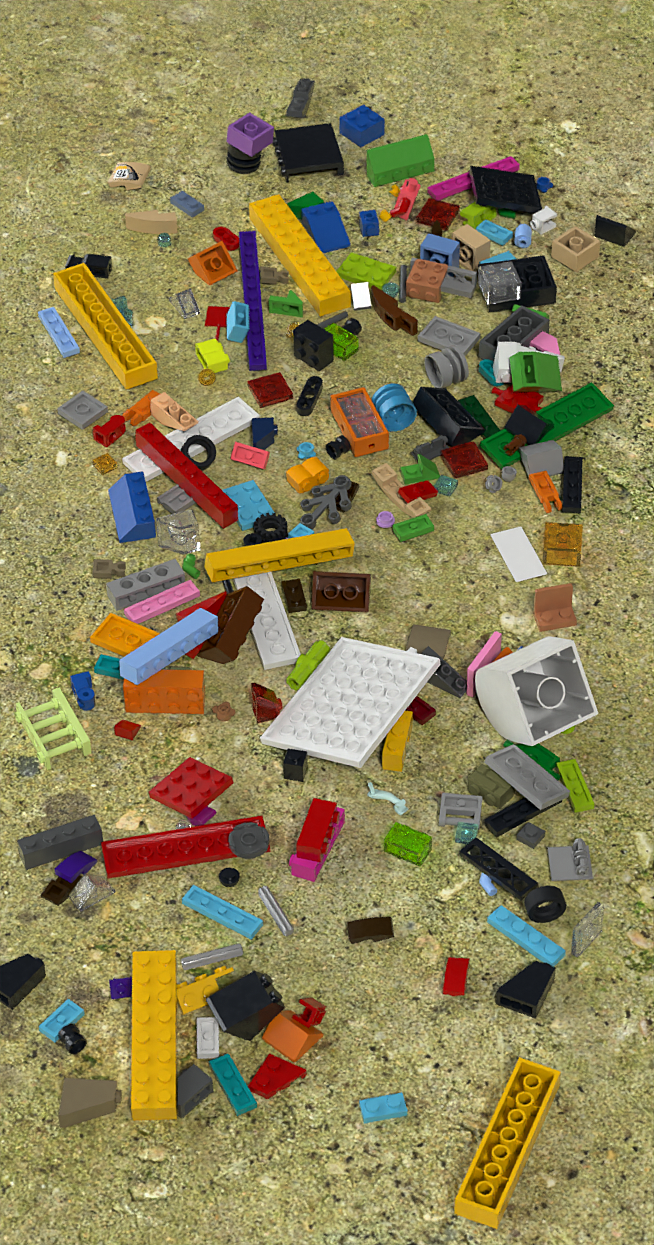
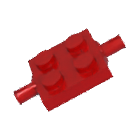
[492,384,544,413]

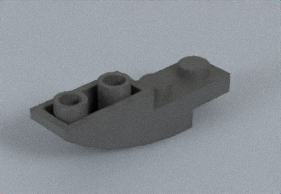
[286,78,315,118]

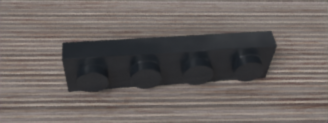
[562,456,583,513]
[485,797,562,838]

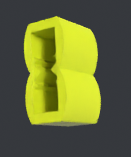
[195,338,230,375]

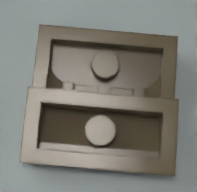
[406,624,451,659]

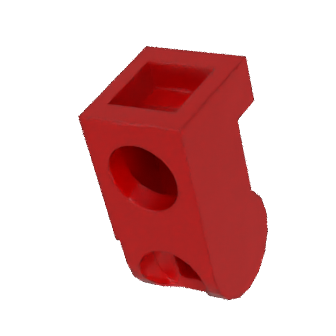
[93,415,126,448]

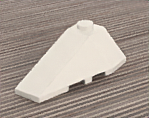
[493,342,565,383]

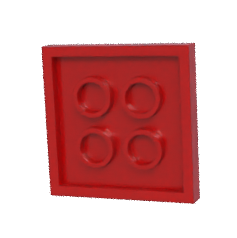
[148,757,234,819]

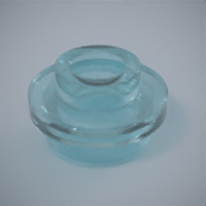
[382,282,399,298]

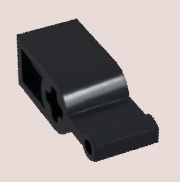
[65,254,112,279]

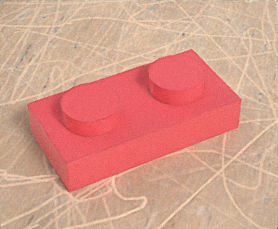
[230,442,270,469]

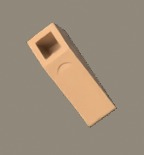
[150,392,198,431]

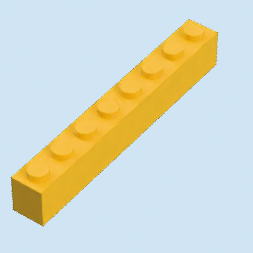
[205,528,355,582]

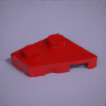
[248,1053,307,1099]

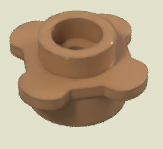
[212,702,236,721]

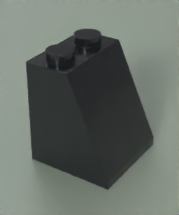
[206,971,286,1041]

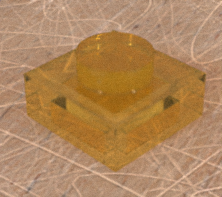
[92,453,117,475]

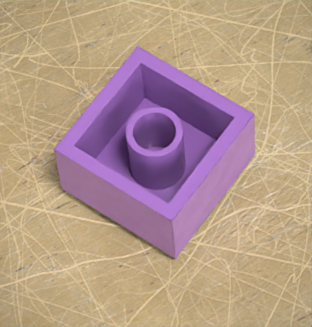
[227,112,274,157]

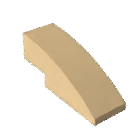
[125,210,178,234]

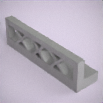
[407,258,477,298]

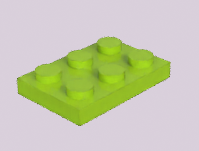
[336,252,396,290]

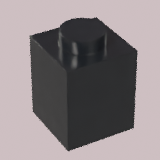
[283,748,308,782]

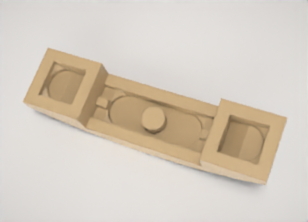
[372,463,431,518]

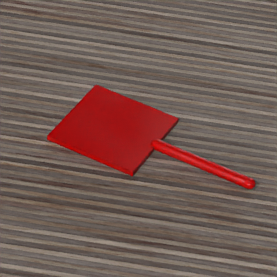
[205,306,230,341]

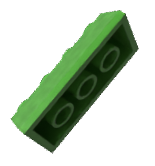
[367,134,435,187]

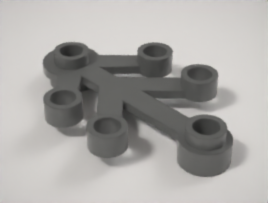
[300,475,352,530]

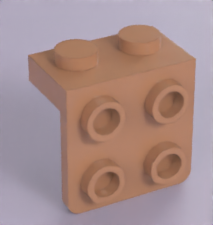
[406,259,448,303]

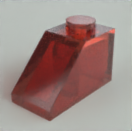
[251,682,283,723]

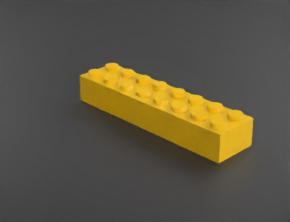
[131,950,177,1121]
[454,1057,561,1229]

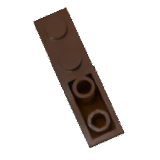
[371,285,418,336]

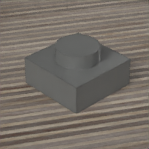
[517,822,545,849]

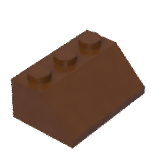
[311,571,371,612]

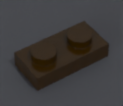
[281,579,307,613]

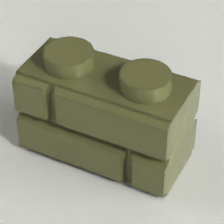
[468,764,515,809]

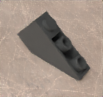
[421,646,467,698]

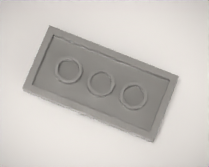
[484,744,570,810]

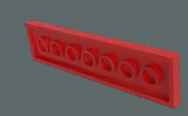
[101,815,270,879]

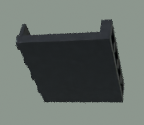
[272,123,344,183]

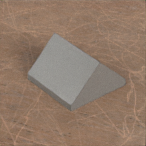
[518,440,564,479]

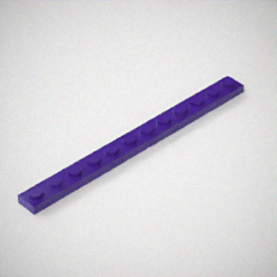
[239,231,267,371]

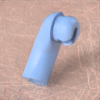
[479,866,497,896]

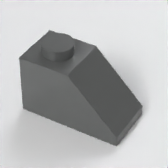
[178,1064,213,1119]

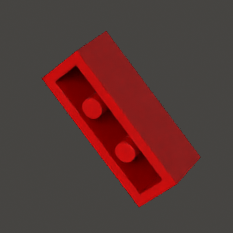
[296,798,340,862]

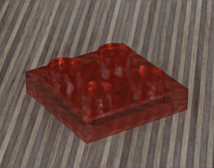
[416,198,460,230]
[247,372,293,408]
[440,441,488,479]

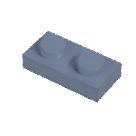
[170,190,205,218]

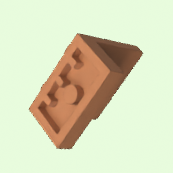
[533,583,577,632]

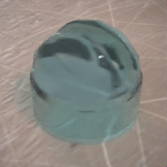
[158,232,171,247]

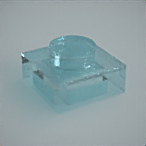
[434,475,458,497]
[455,822,479,844]

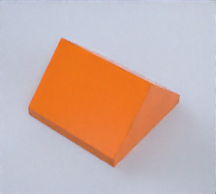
[262,1010,323,1063]

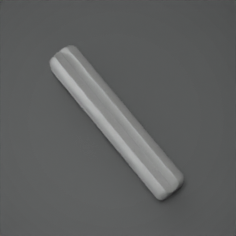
[258,886,294,937]
[181,943,243,970]

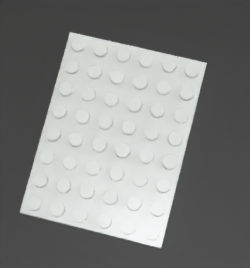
[260,637,441,768]

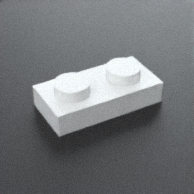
[197,1017,219,1059]

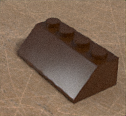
[197,586,264,664]

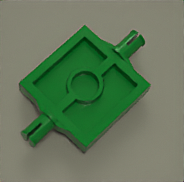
[503,739,561,780]

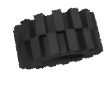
[254,513,288,543]

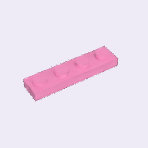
[124,580,200,624]

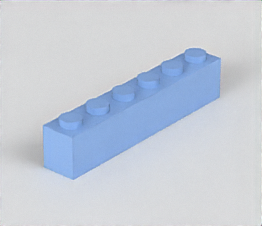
[119,608,218,685]

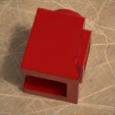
[292,997,326,1028]

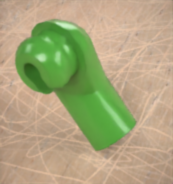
[182,553,201,579]

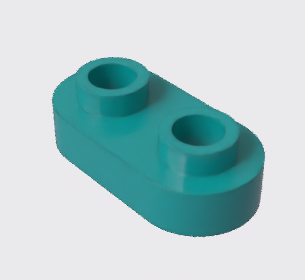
[478,359,505,386]

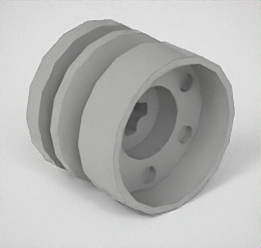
[424,345,469,388]

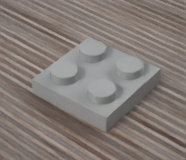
[57,391,108,430]

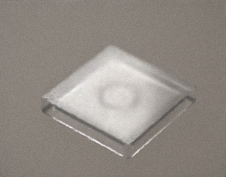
[571,902,604,957]

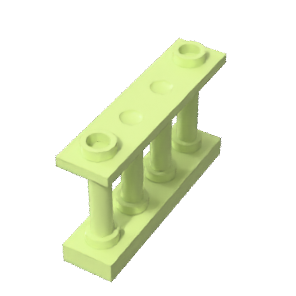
[14,688,91,770]

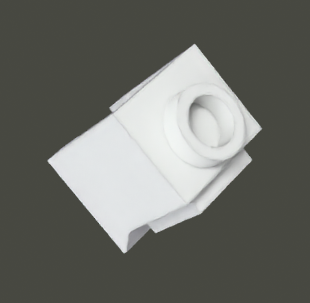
[530,206,557,235]

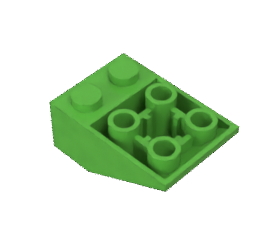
[510,352,562,392]

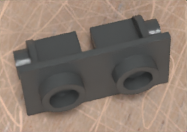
[411,435,451,461]

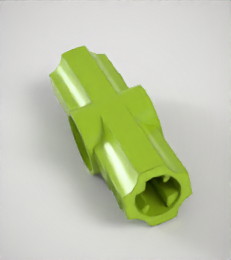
[286,640,330,691]

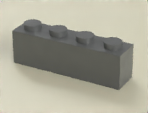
[17,814,103,870]

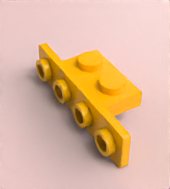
[177,965,234,1015]

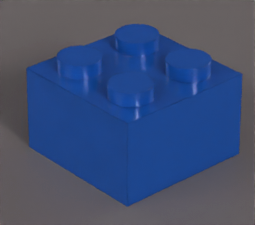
[339,104,385,148]

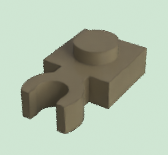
[259,266,289,284]
[92,559,126,578]

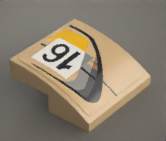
[108,162,151,190]

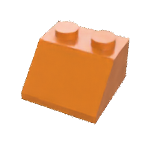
[187,241,238,286]

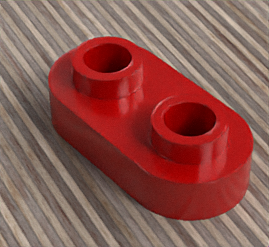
[213,226,240,251]

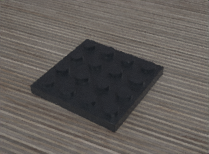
[469,165,542,214]

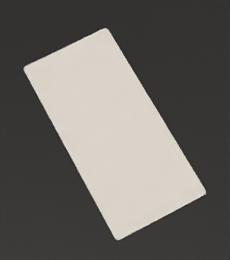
[491,527,547,582]

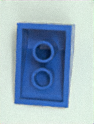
[301,201,351,253]

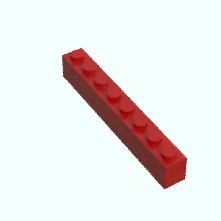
[135,422,238,529]

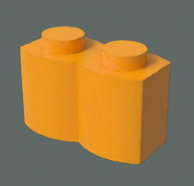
[286,457,329,494]

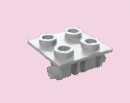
[547,838,593,881]

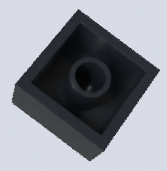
[293,319,334,371]

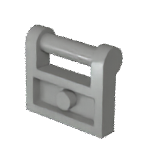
[439,793,482,830]

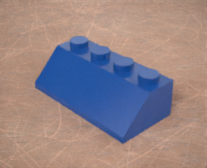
[108,471,156,543]

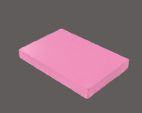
[467,631,502,697]

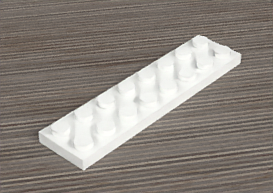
[122,397,260,482]
[233,572,301,670]

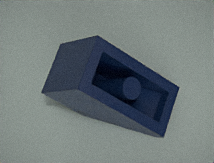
[252,417,278,450]

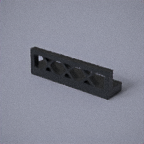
[459,837,538,901]

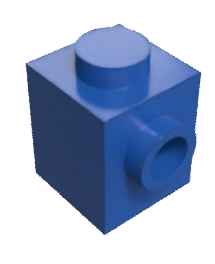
[359,210,379,237]

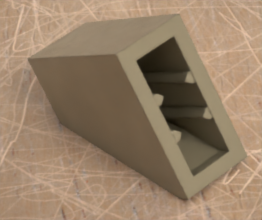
[58,1078,122,1128]

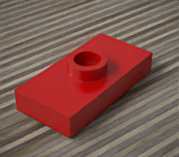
[398,480,438,503]

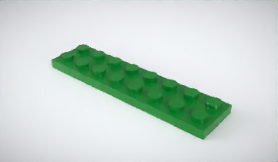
[480,382,614,470]

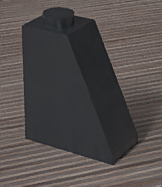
[0,954,46,1010]
[496,960,556,1019]

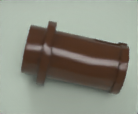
[504,434,527,456]

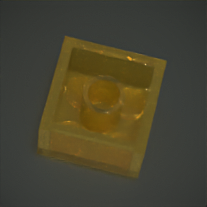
[543,522,583,567]

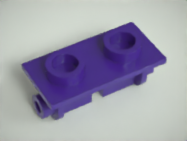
[109,977,132,999]

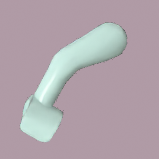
[368,782,409,815]

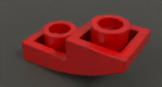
[443,957,470,996]

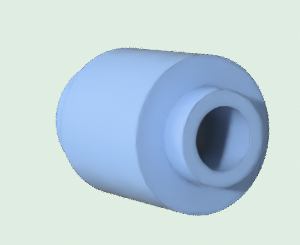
[515,224,532,248]

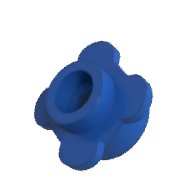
[536,177,553,192]

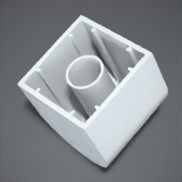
[475,636,599,746]

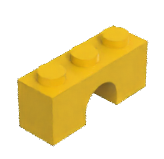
[382,711,413,772]

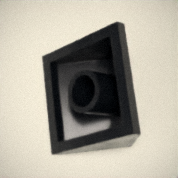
[594,215,636,247]
[504,405,554,445]

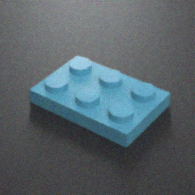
[222,480,275,531]

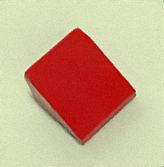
[114,720,141,741]

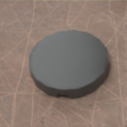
[229,822,269,859]

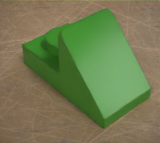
[269,290,303,318]
[400,454,440,484]

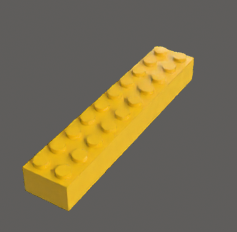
[249,194,351,317]
[53,263,158,390]

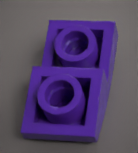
[55,851,97,883]

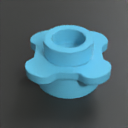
[297,442,316,459]

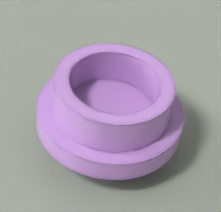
[376,511,395,528]

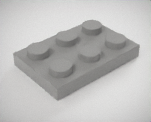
[418,316,480,356]

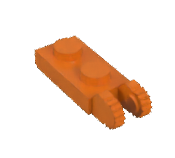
[122,390,160,426]
[529,471,563,513]

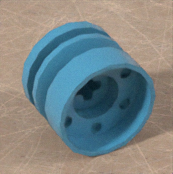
[371,383,417,432]

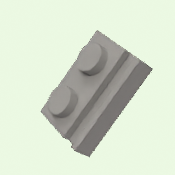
[157,484,196,516]

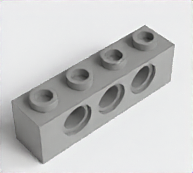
[106,559,185,611]

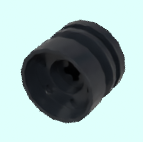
[227,143,262,174]

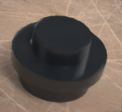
[219,868,240,887]

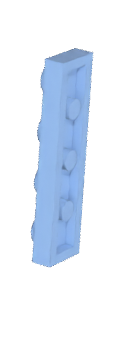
[38,307,80,358]

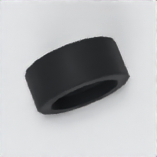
[181,435,217,471]
[524,886,567,923]

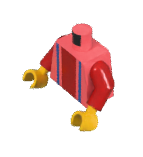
[379,178,421,222]

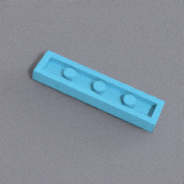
[182,885,263,940]
[487,905,566,967]

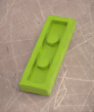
[556,759,595,813]

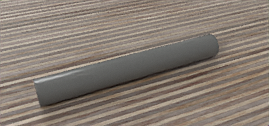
[399,265,407,303]
[316,311,348,329]

